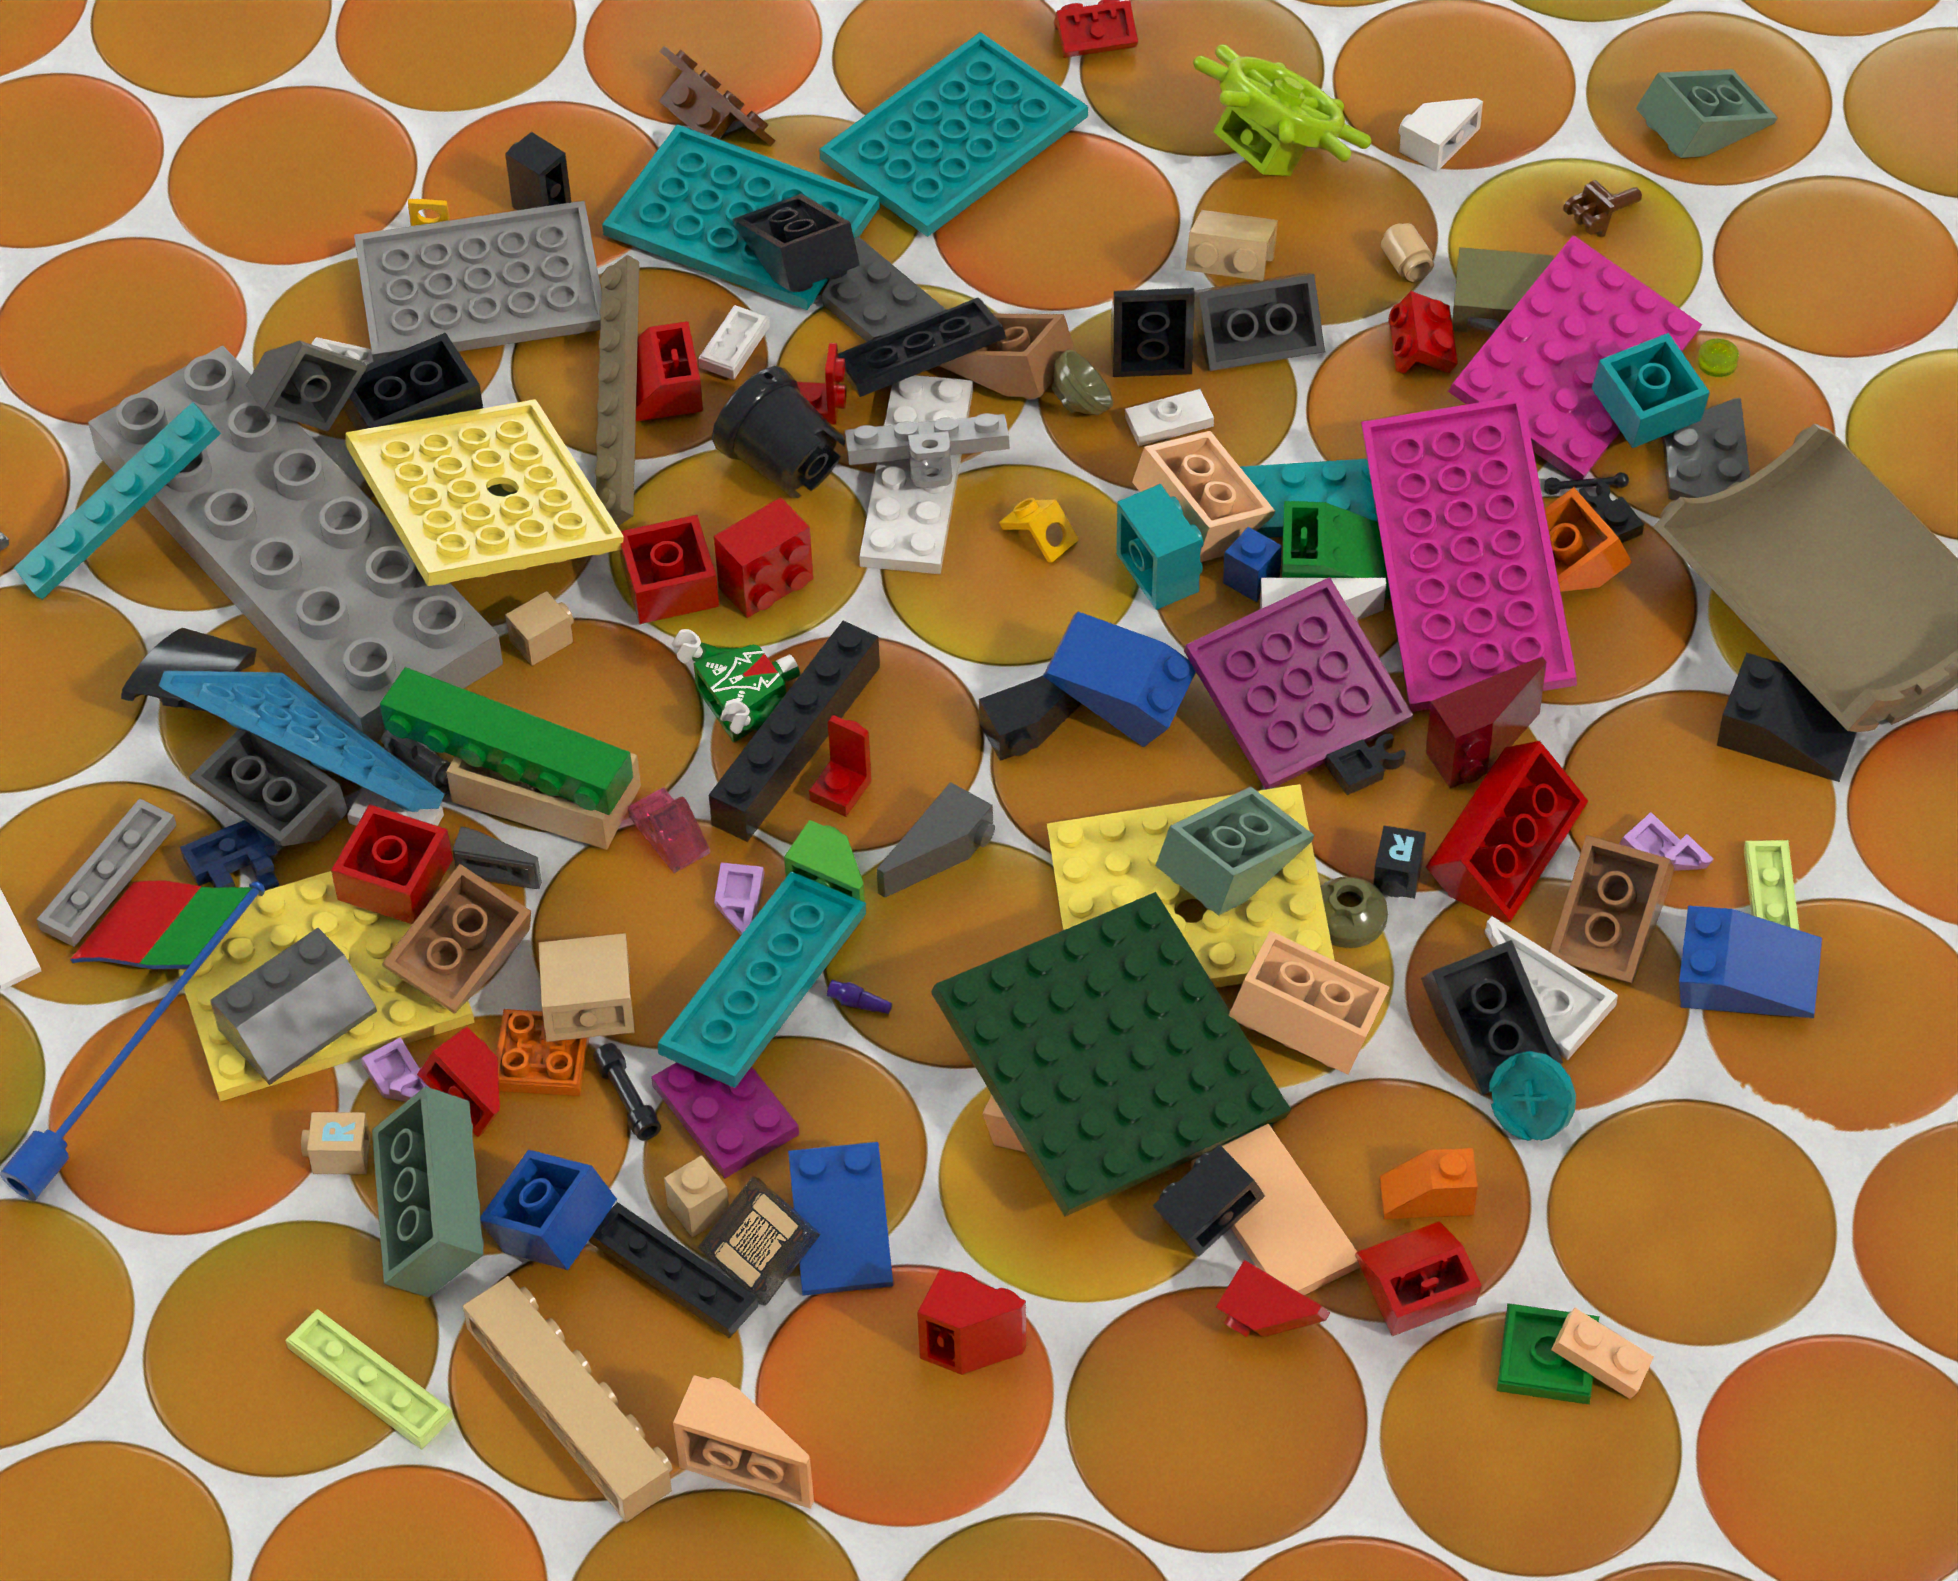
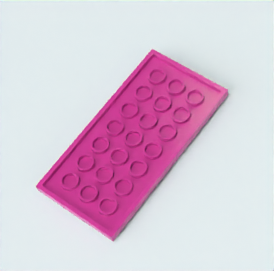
[1361,395,1577,712]

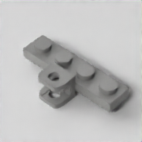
[845,413,1010,488]

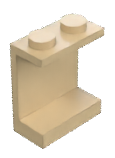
[1185,210,1278,281]
[539,933,635,1042]

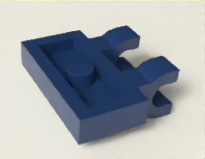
[180,820,279,891]

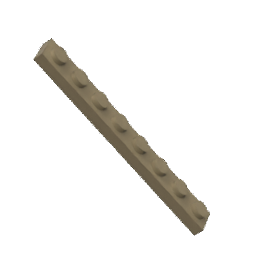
[595,255,639,527]

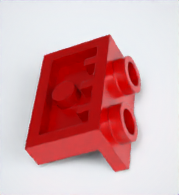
[1054,0,1138,58]

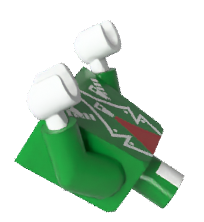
[672,629,800,743]

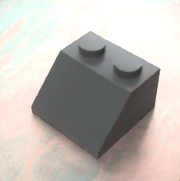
[246,340,368,431]

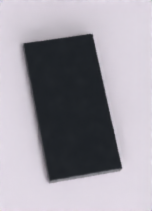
[838,297,1006,397]

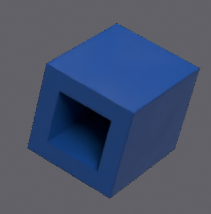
[1223,527,1282,602]

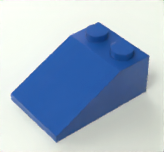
[1043,611,1196,747]
[1679,906,1822,1018]
[788,1142,893,1296]

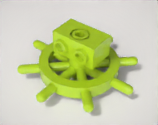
[1193,44,1371,176]

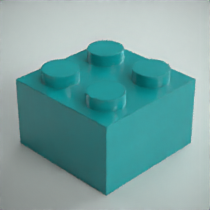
[1592,333,1710,448]
[1116,484,1204,610]

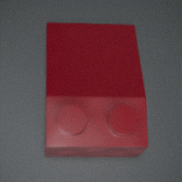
[1426,656,1547,789]

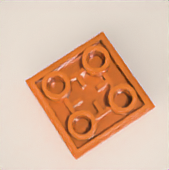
[496,1009,590,1096]

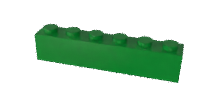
[380,667,634,815]

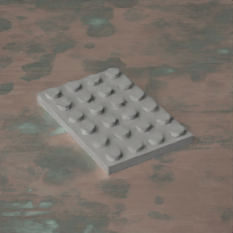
[354,201,602,362]

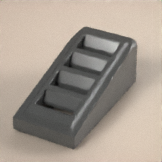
[453,827,542,889]

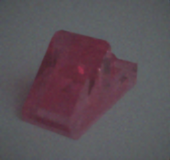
[628,787,710,873]

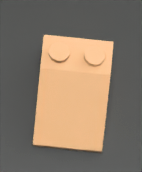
[673,1375,814,1509]

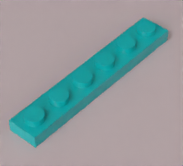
[14,402,221,600]

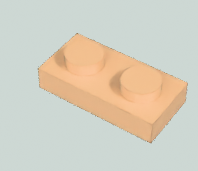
[1551,1308,1654,1399]

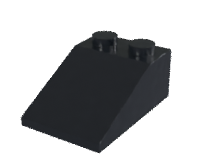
[733,194,860,292]
[1111,288,1195,377]
[1717,652,1857,782]
[1421,940,1563,1096]

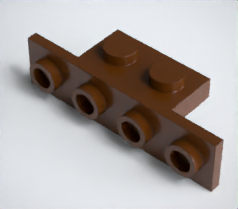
[659,46,776,146]

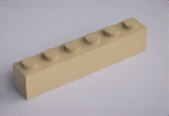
[463,1276,673,1522]

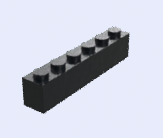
[708,620,880,842]

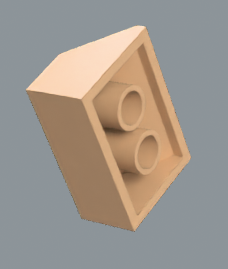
[1132,431,1275,562]
[1229,931,1390,1075]

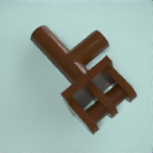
[1563,180,1642,237]

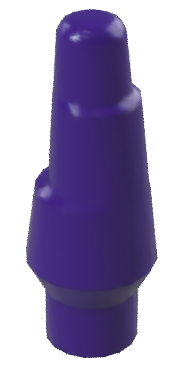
[827,979,892,1014]

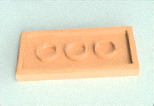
[1191,1124,1360,1295]

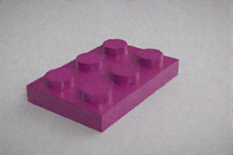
[651,1062,799,1179]

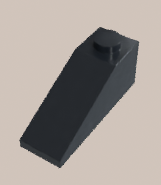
[979,676,1082,761]

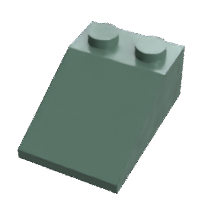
[1636,69,1778,158]
[1155,787,1314,916]

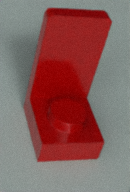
[797,343,847,425]
[809,715,872,817]

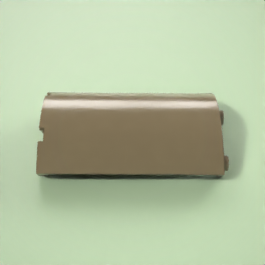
[1653,424,1958,732]

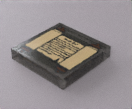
[698,1176,821,1306]

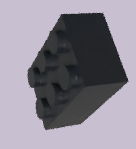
[343,332,483,430]

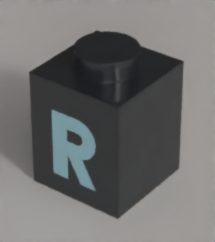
[1373,825,1426,899]

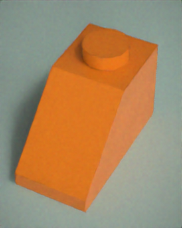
[1379,1148,1478,1219]

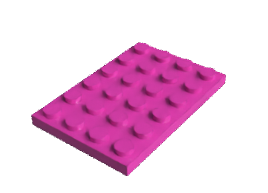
[1448,235,1702,480]

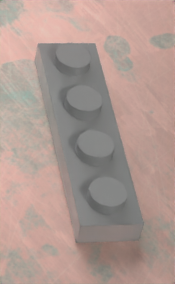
[36,798,177,947]

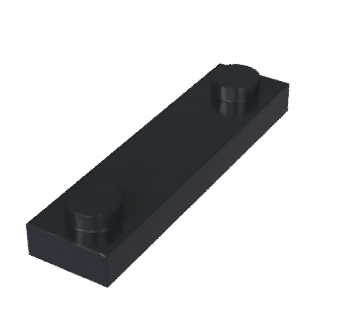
[589,1202,758,1338]

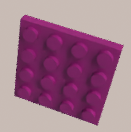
[1184,577,1414,790]

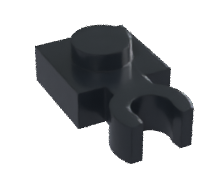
[1579,480,1644,543]
[1325,734,1406,795]

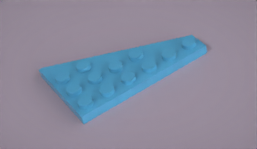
[159,671,444,812]

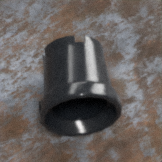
[712,366,846,498]

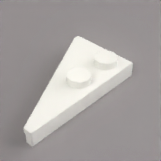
[1484,916,1618,1060]

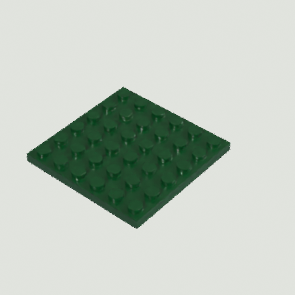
[931,892,1291,1217]

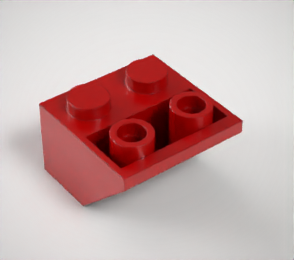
[636,321,703,421]
[1355,1221,1482,1336]
[917,1268,1026,1375]

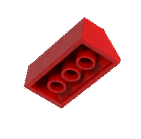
[1426,741,1588,922]

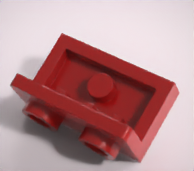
[1388,291,1458,374]

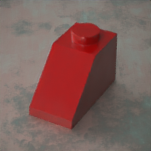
[417,1026,500,1137]
[1216,1260,1330,1337]

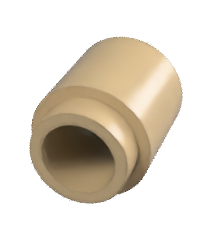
[1381,223,1434,282]

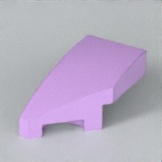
[1619,812,1713,871]
[714,862,765,935]
[362,1037,428,1102]

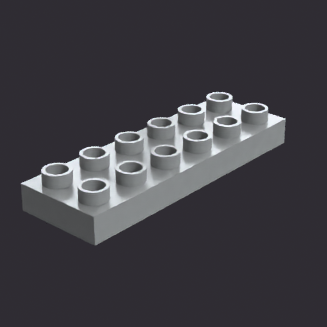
[88,345,503,742]

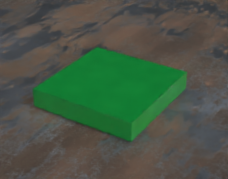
[1497,1303,1600,1404]

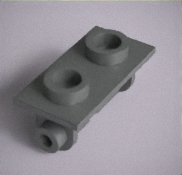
[381,730,451,798]

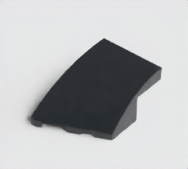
[121,627,257,712]

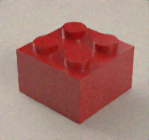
[714,497,814,618]
[620,515,719,624]
[331,804,453,924]

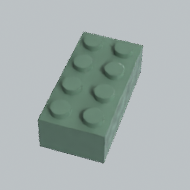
[372,1086,484,1297]

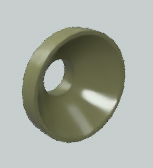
[1052,350,1113,415]
[1320,877,1388,948]

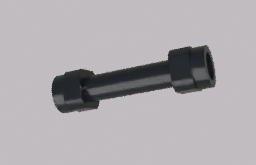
[593,1043,661,1141]

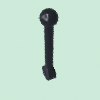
[1544,472,1629,495]

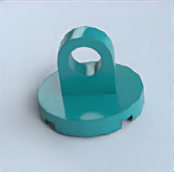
[1489,1051,1576,1141]

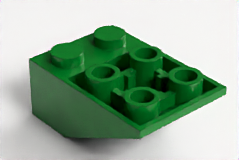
[1281,501,1391,599]

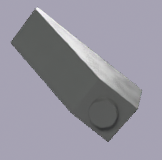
[877,782,995,897]

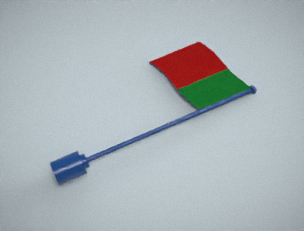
[0,880,265,1201]

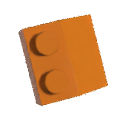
[1545,487,1632,592]

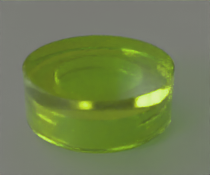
[1698,338,1739,377]

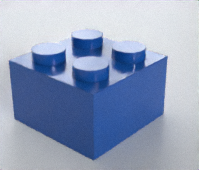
[480,1149,617,1270]

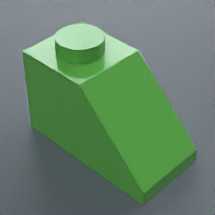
[784,820,865,902]

